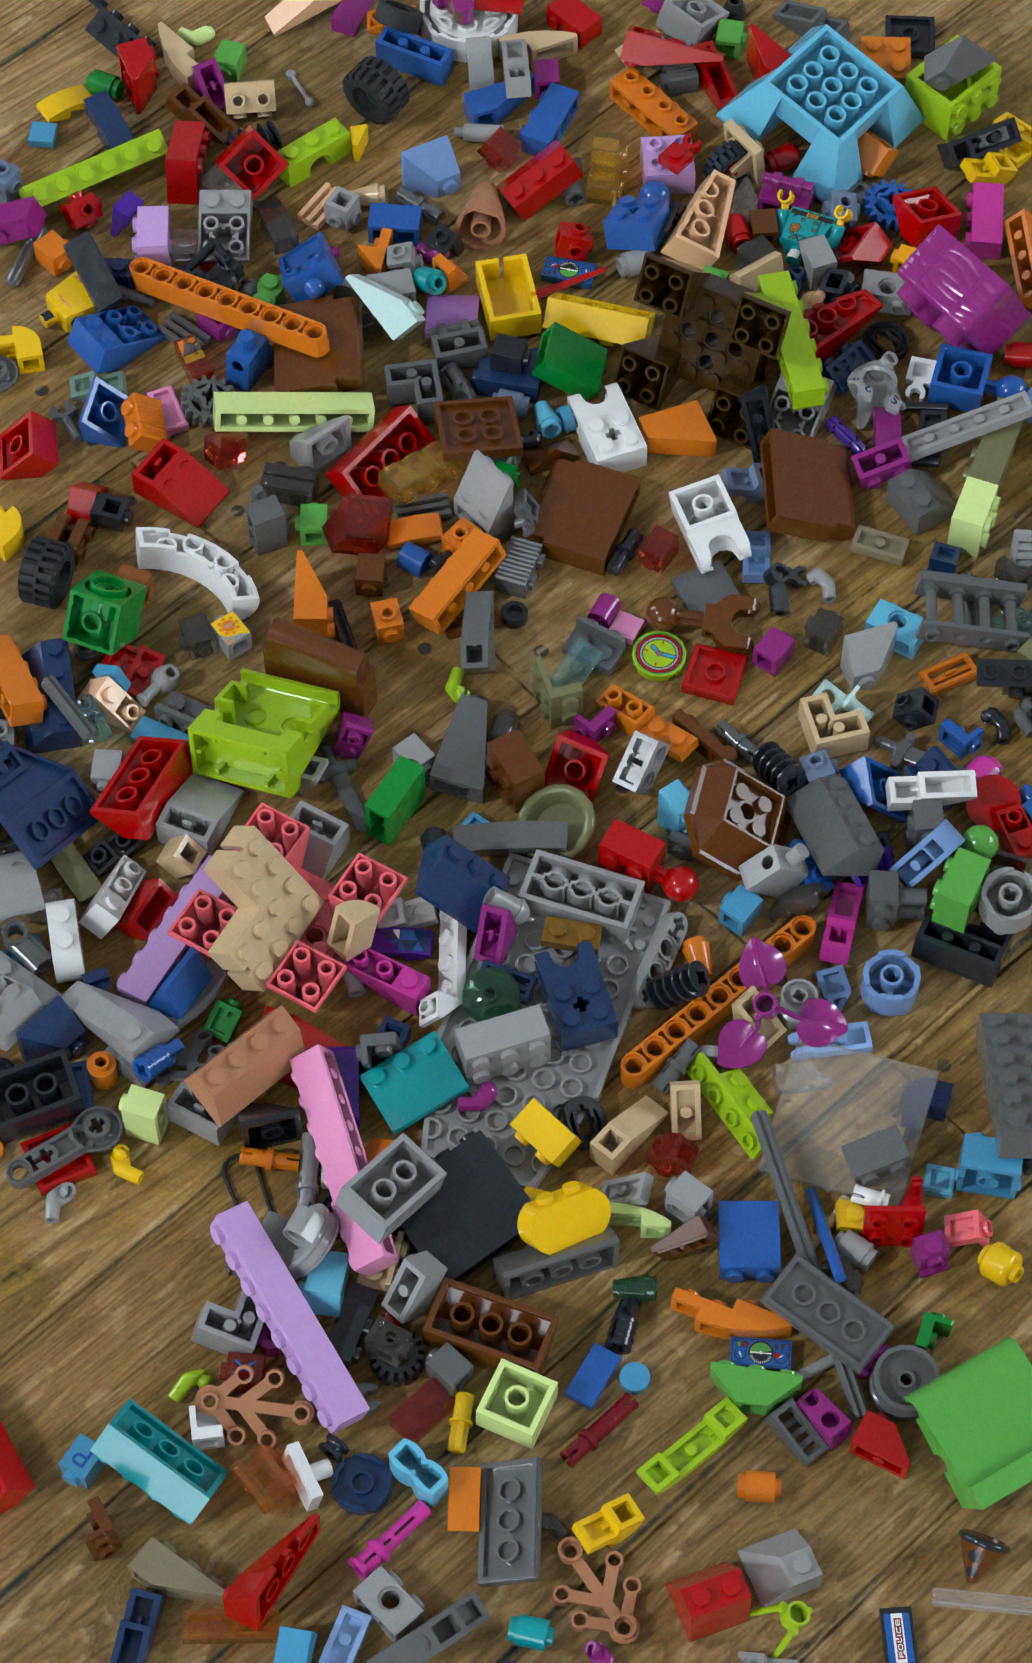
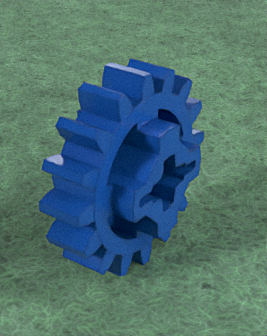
[862,179,913,231]

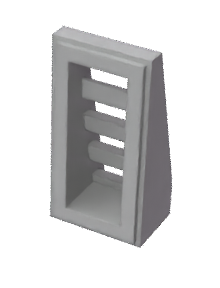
[1008,529,1032,578]

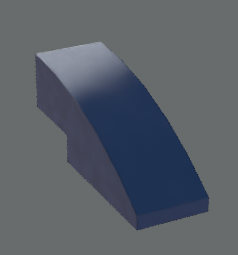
[83,90,134,150]
[110,1588,166,1663]

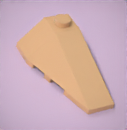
[265,0,343,37]

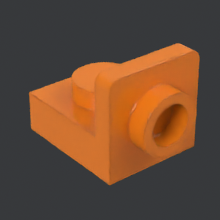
[432,253,468,293]

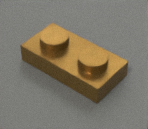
[541,916,603,955]

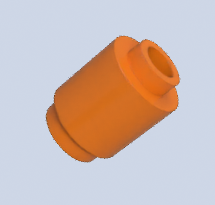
[87,1051,119,1090]
[737,1470,782,1504]

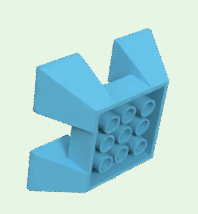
[716,24,925,203]

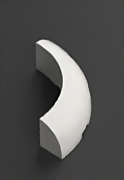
[136,527,260,621]

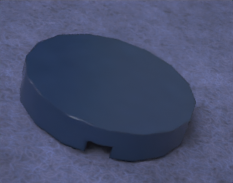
[331,1453,393,1516]

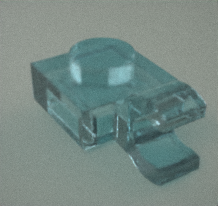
[74,694,113,742]

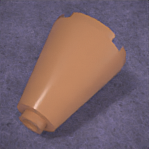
[455,182,506,250]

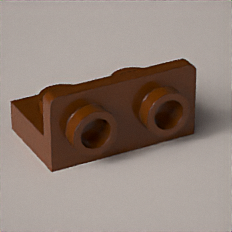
[83,1496,123,1561]

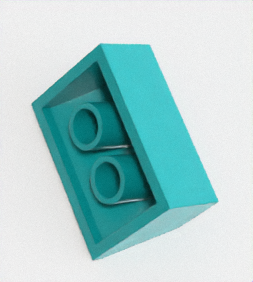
[359,1031,470,1135]

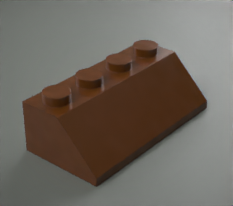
[423,1277,559,1375]

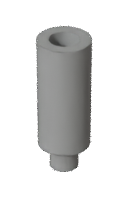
[454,123,504,143]

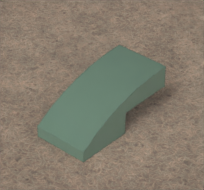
[69,370,127,402]

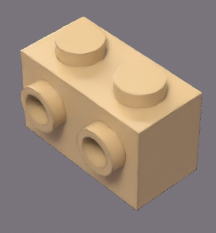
[224,79,276,119]

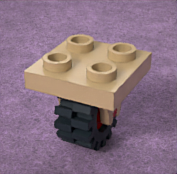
[703,119,766,185]

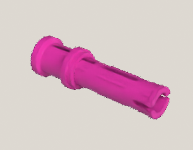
[348,1500,432,1581]

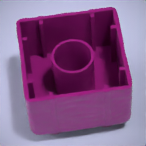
[896,224,1031,355]

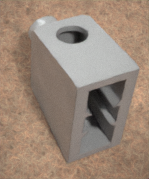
[739,843,809,899]

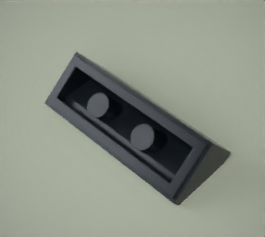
[63,231,123,313]
[740,384,775,463]

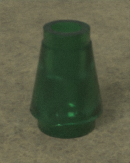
[612,1273,657,1304]

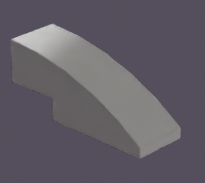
[501,39,532,98]

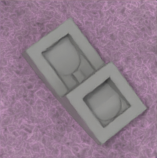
[465,36,494,91]

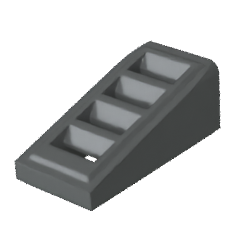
[764,1398,830,1467]

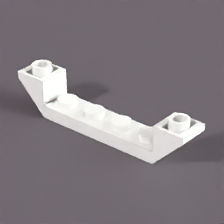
[419,910,467,1028]

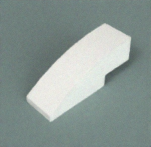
[885,770,977,811]

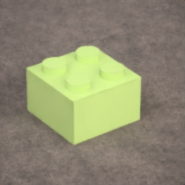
[947,476,1001,558]
[476,1358,558,1449]

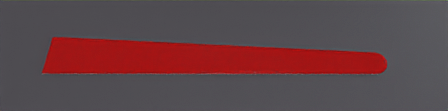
[536,267,606,299]

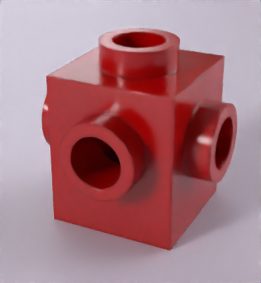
[59,190,103,229]
[554,221,594,262]

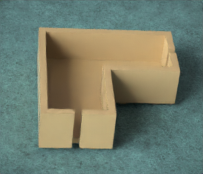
[203,826,325,991]

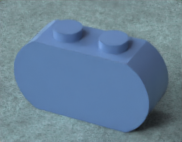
[889,819,965,888]

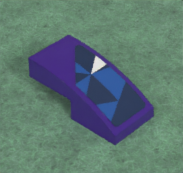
[370,927,434,961]

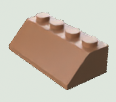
[184,1005,305,1128]

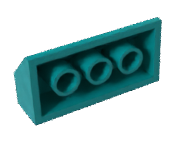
[90,1398,229,1525]

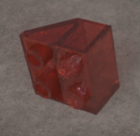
[322,493,394,556]

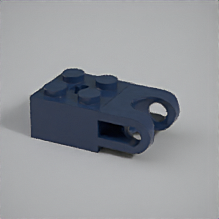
[535,940,618,1052]

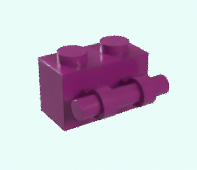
[757,171,815,218]

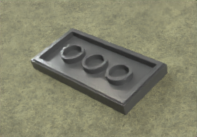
[760,1253,896,1375]
[478,1457,543,1588]

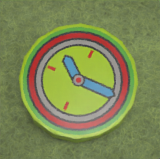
[632,631,686,682]

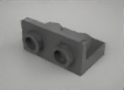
[562,615,626,676]
[154,690,215,734]
[356,1032,403,1071]

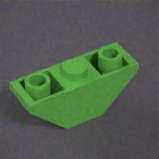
[710,1360,803,1416]

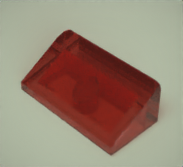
[388,1377,455,1442]

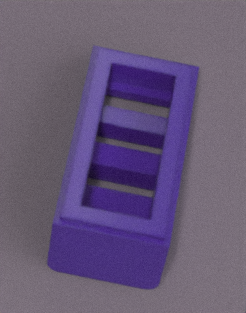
[111,190,143,238]

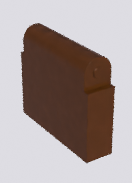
[274,295,365,392]
[760,428,856,542]
[520,459,641,576]
[262,617,377,718]

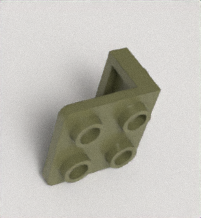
[531,655,583,729]

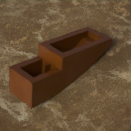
[165,82,239,146]

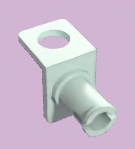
[812,679,874,722]

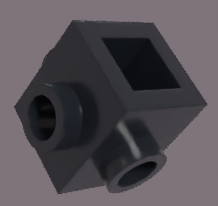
[819,268,861,304]
[892,686,940,731]

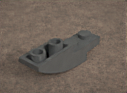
[365,1590,490,1663]

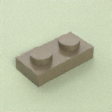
[850,524,910,566]

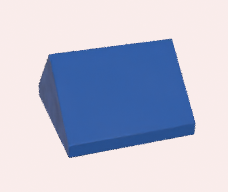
[78,376,129,448]
[147,946,213,1019]

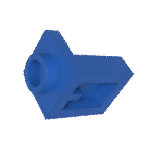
[937,718,984,760]

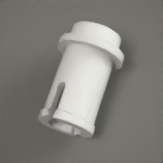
[851,1184,891,1206]

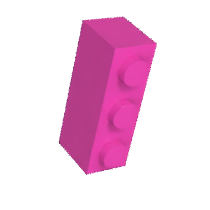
[965,182,1004,260]

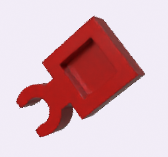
[658,133,702,175]

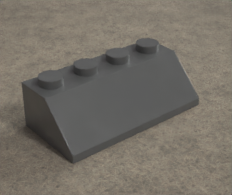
[786,776,885,876]
[493,1224,620,1300]

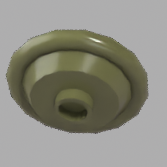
[517,784,596,860]

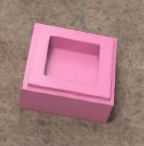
[609,610,645,646]

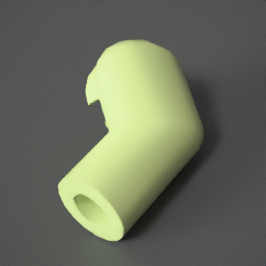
[177,26,215,46]

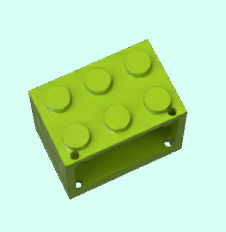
[905,35,1002,141]

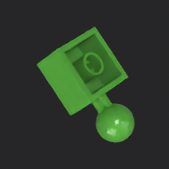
[929,825,999,934]

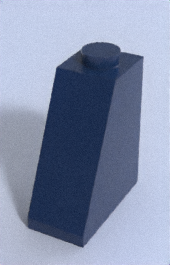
[472,347,543,404]

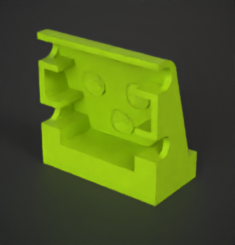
[187,668,340,799]

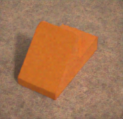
[357,228,393,274]

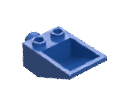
[278,231,344,302]

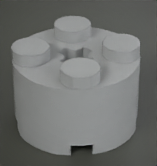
[978,867,1032,935]

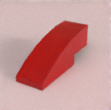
[694,40,738,110]

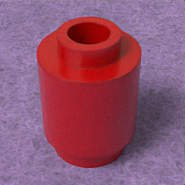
[764,142,801,174]
[724,213,752,252]
[1004,341,1032,369]

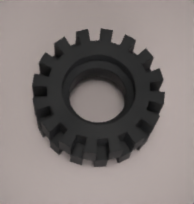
[369,1327,425,1387]

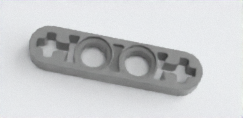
[628,912,688,1009]

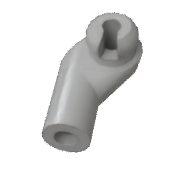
[806,567,836,604]
[44,1182,76,1224]

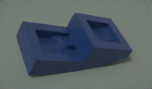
[927,541,962,574]

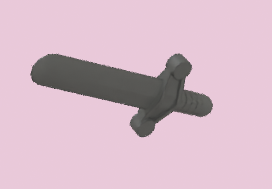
[873,732,967,771]
[318,744,366,832]

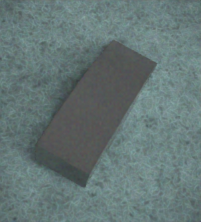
[773,0,852,41]

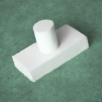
[282,1441,333,1512]

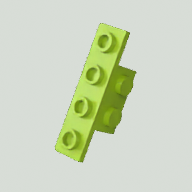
[687,1052,773,1159]

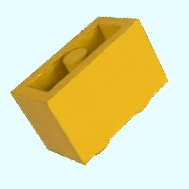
[510,1098,583,1168]

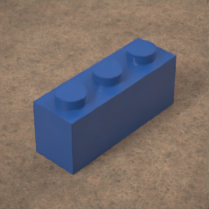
[375,26,453,87]
[519,82,579,156]

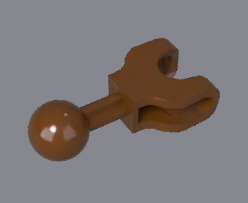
[646,594,760,655]

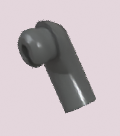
[1013,697,1032,738]

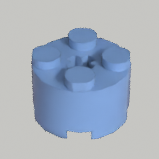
[860,949,921,1016]

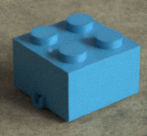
[954,1132,1023,1200]

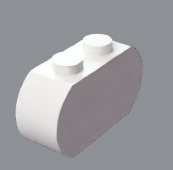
[45,898,86,984]

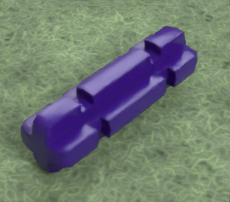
[825,415,868,455]

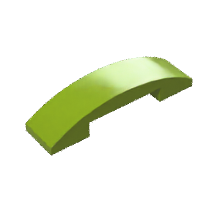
[636,1397,748,1495]

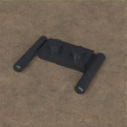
[900,401,950,468]

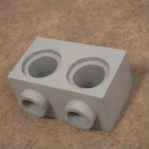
[612,730,671,796]

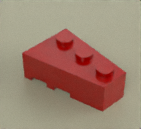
[165,120,210,205]

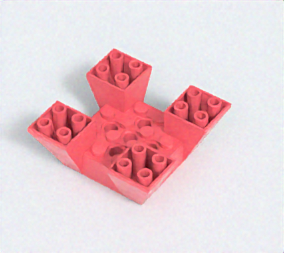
[167,802,408,1013]

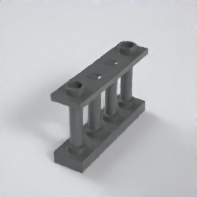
[914,569,1030,653]

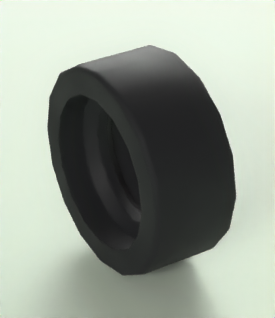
[374,0,423,34]

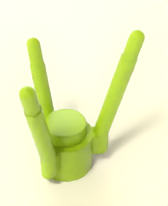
[749,1601,813,1658]

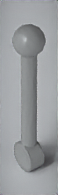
[286,70,315,107]

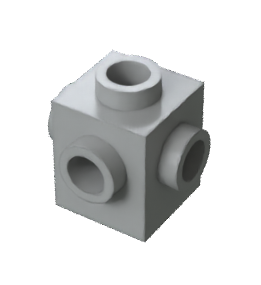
[324,186,362,233]

